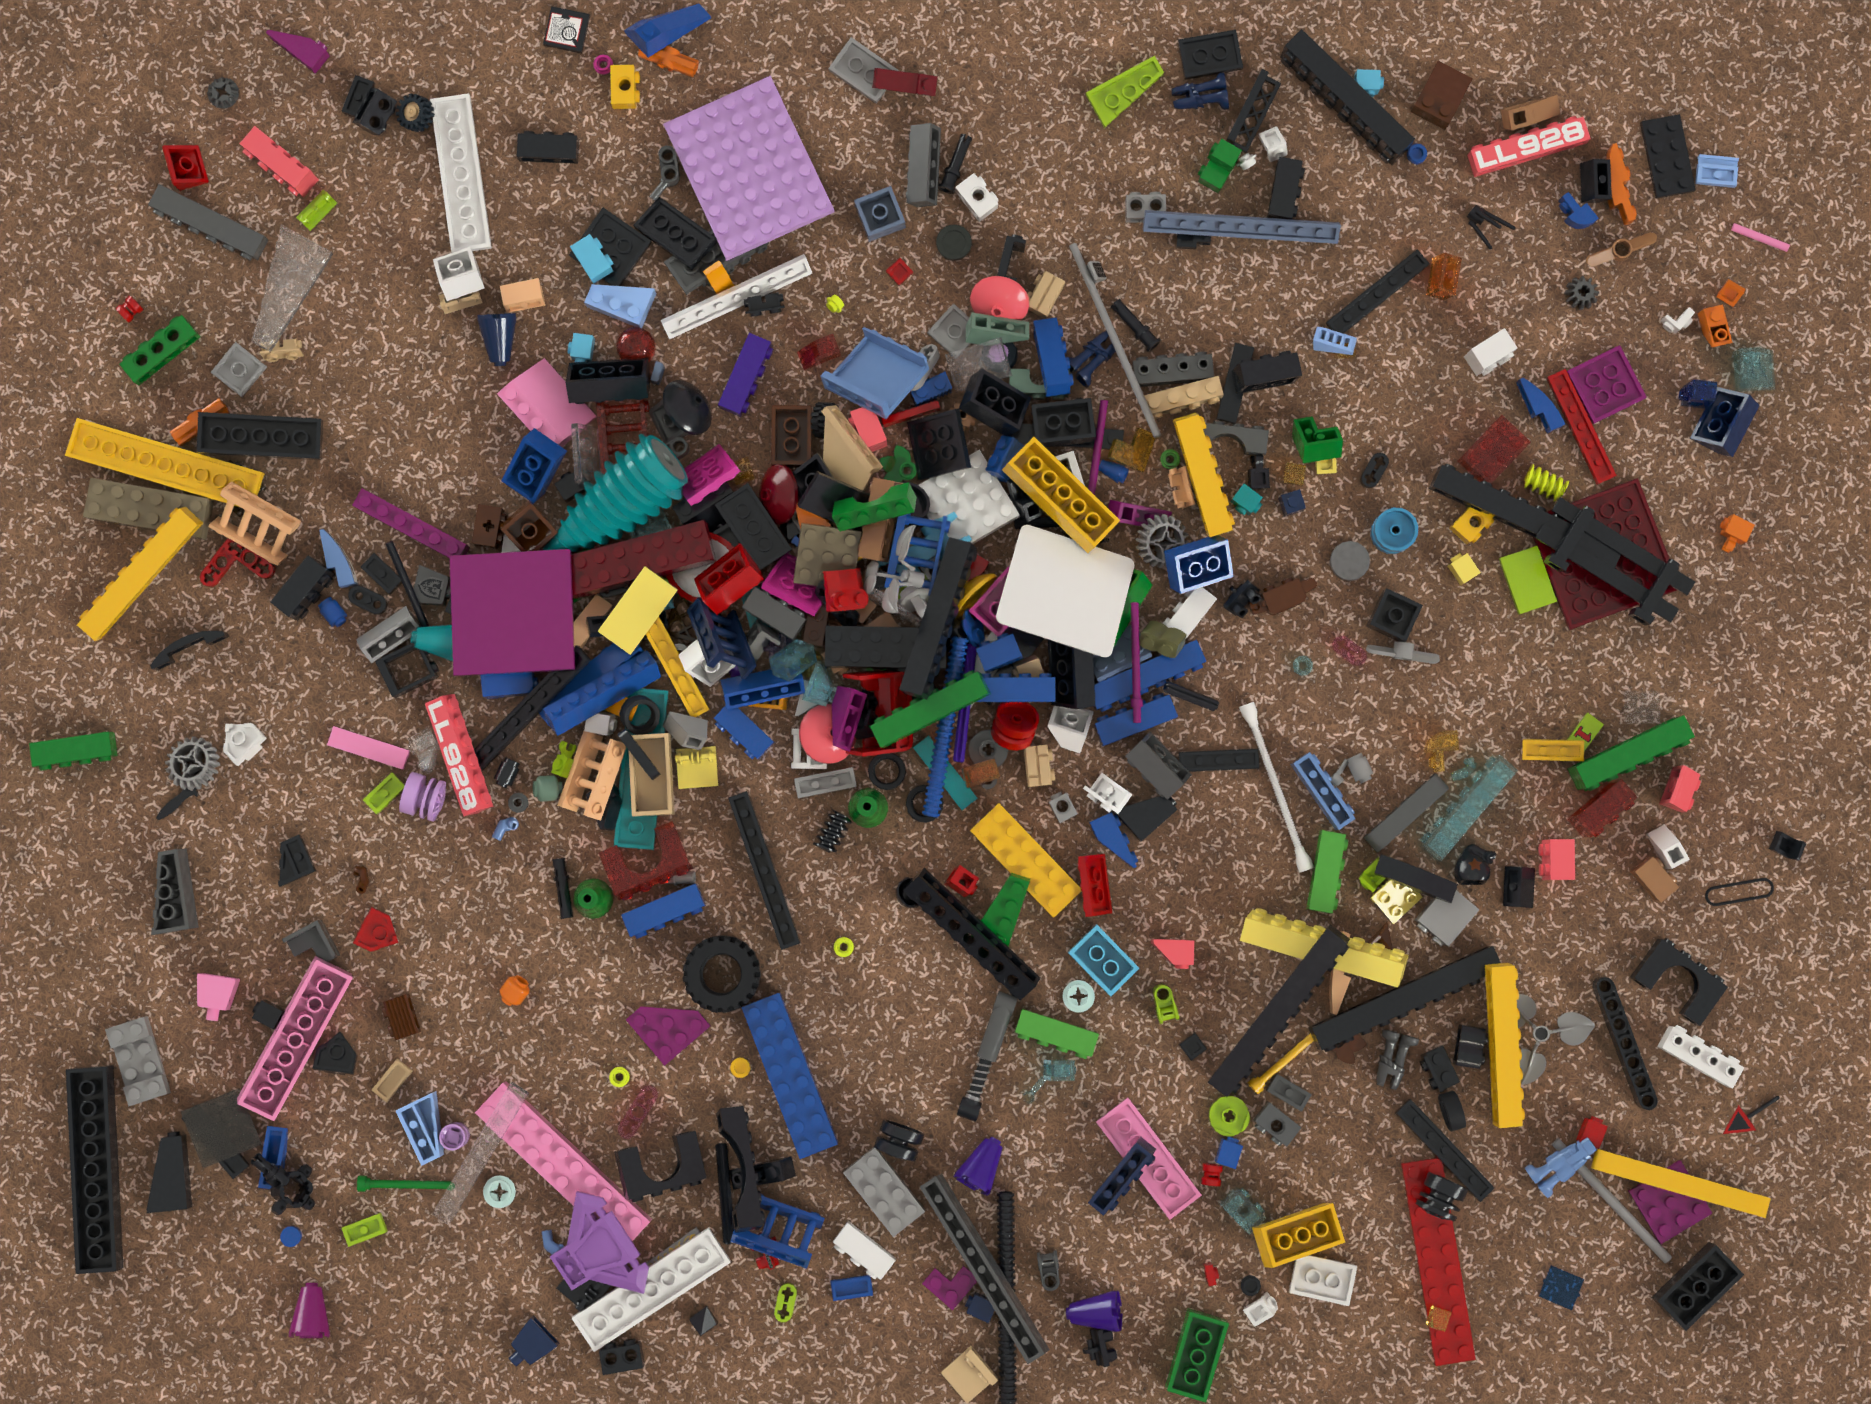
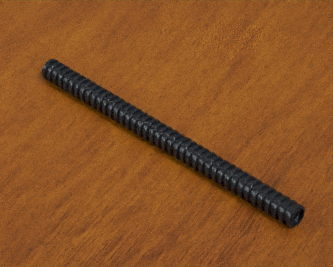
[997,1191,1017,1404]

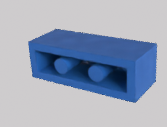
[714,705,775,760]

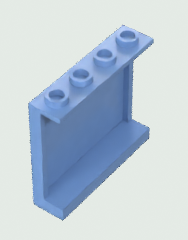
[821,327,929,419]

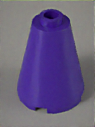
[953,1137,1003,1196]
[1066,1291,1123,1332]

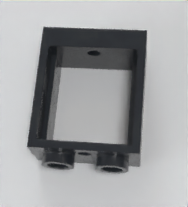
[375,643,439,698]

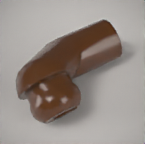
[353,866,369,894]

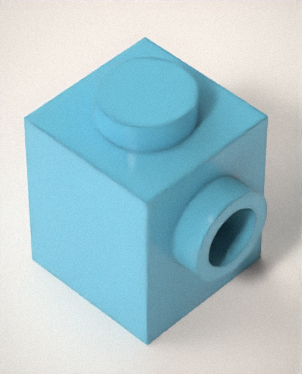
[1354,69,1384,97]
[568,333,595,363]

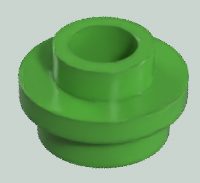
[1160,449,1180,469]

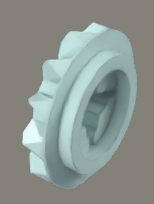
[1062,980,1095,1013]
[483,1175,516,1208]

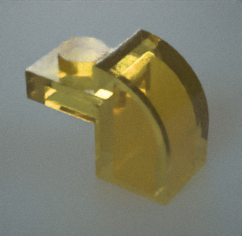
[1424,730,1459,773]

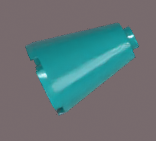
[410,625,453,662]

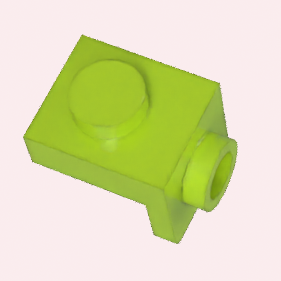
[1359,857,1386,892]

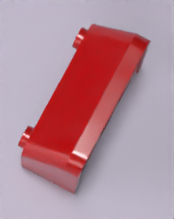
[843,671,913,757]

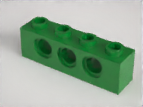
[119,315,201,386]

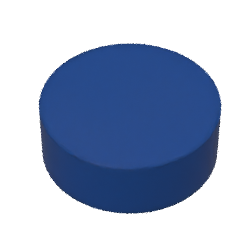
[1407,144,1427,164]
[280,1226,302,1247]

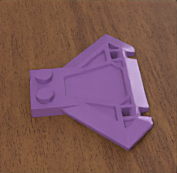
[550,1191,649,1294]

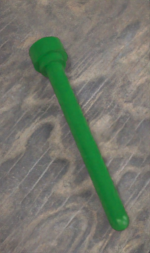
[357,1175,456,1192]

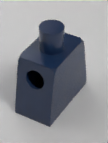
[509,1315,560,1366]

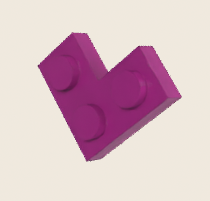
[922,1265,977,1310]

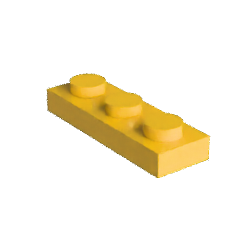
[1522,739,1584,761]

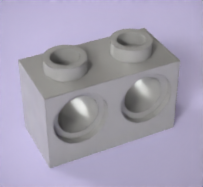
[1125,192,1166,223]

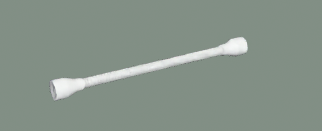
[1239,702,1314,873]

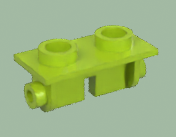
[296,190,337,231]

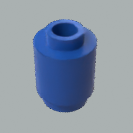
[318,597,347,627]

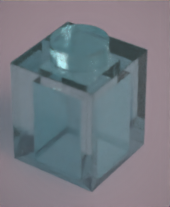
[1043,1059,1076,1081]

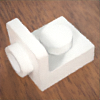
[1259,126,1287,162]
[1243,1292,1278,1327]

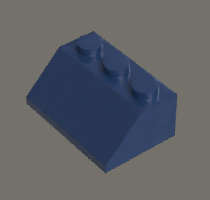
[1690,387,1760,457]

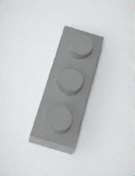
[794,767,857,799]

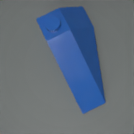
[624,4,711,58]

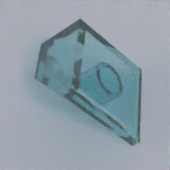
[1733,347,1775,391]
[802,659,836,706]

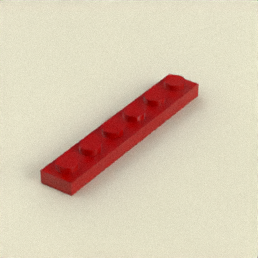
[1546,369,1617,485]

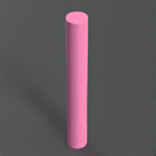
[1731,223,1790,252]

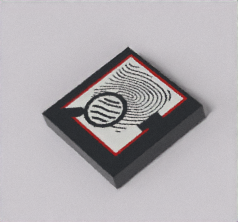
[543,6,590,54]

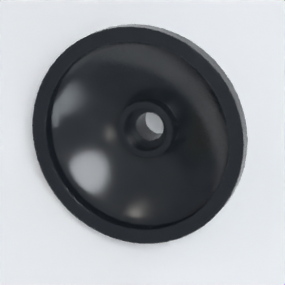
[663,380,712,435]

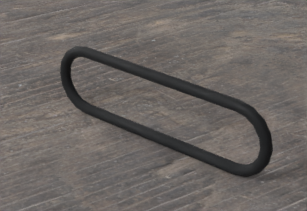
[1705,878,1774,906]

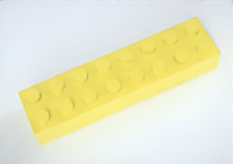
[1240,908,1409,988]

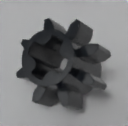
[862,690,878,713]

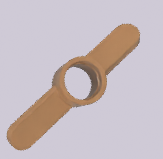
[1586,233,1657,267]

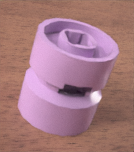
[439,1122,470,1151]

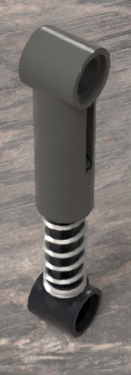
[957,991,1017,1122]

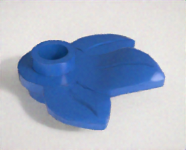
[962,608,985,647]

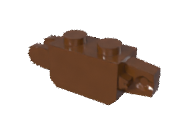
[1248,577,1317,616]

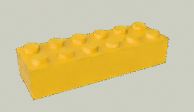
[1173,413,1235,537]
[1002,437,1120,553]
[970,803,1081,918]

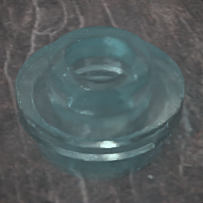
[1293,656,1313,676]

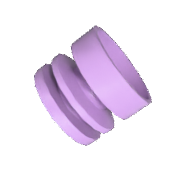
[399,772,446,822]

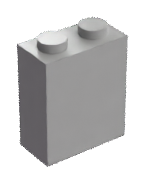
[1415,890,1479,947]

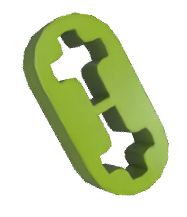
[774,1283,797,1322]

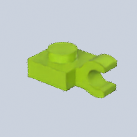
[551,741,576,778]

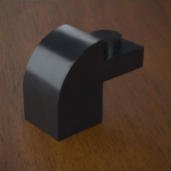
[1007,479,1044,522]

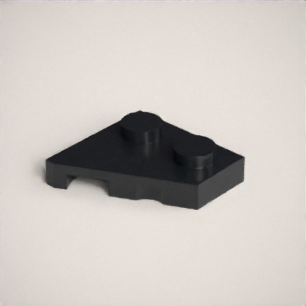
[278,834,316,887]

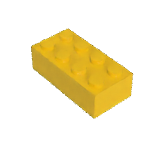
[1252,1203,1345,1268]

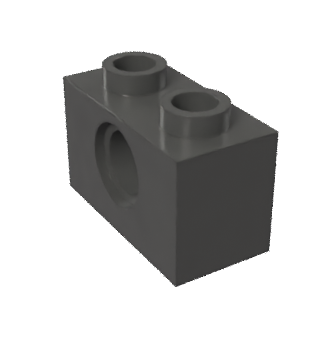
[1253,1101,1302,1147]

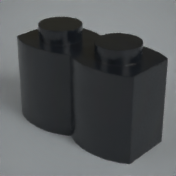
[1453,1024,1488,1069]

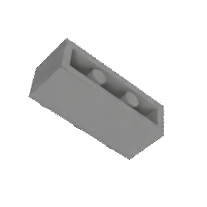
[356,606,420,663]

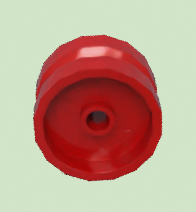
[991,702,1039,751]

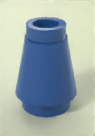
[1098,460,1129,483]

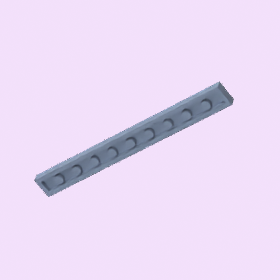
[1143,210,1341,244]

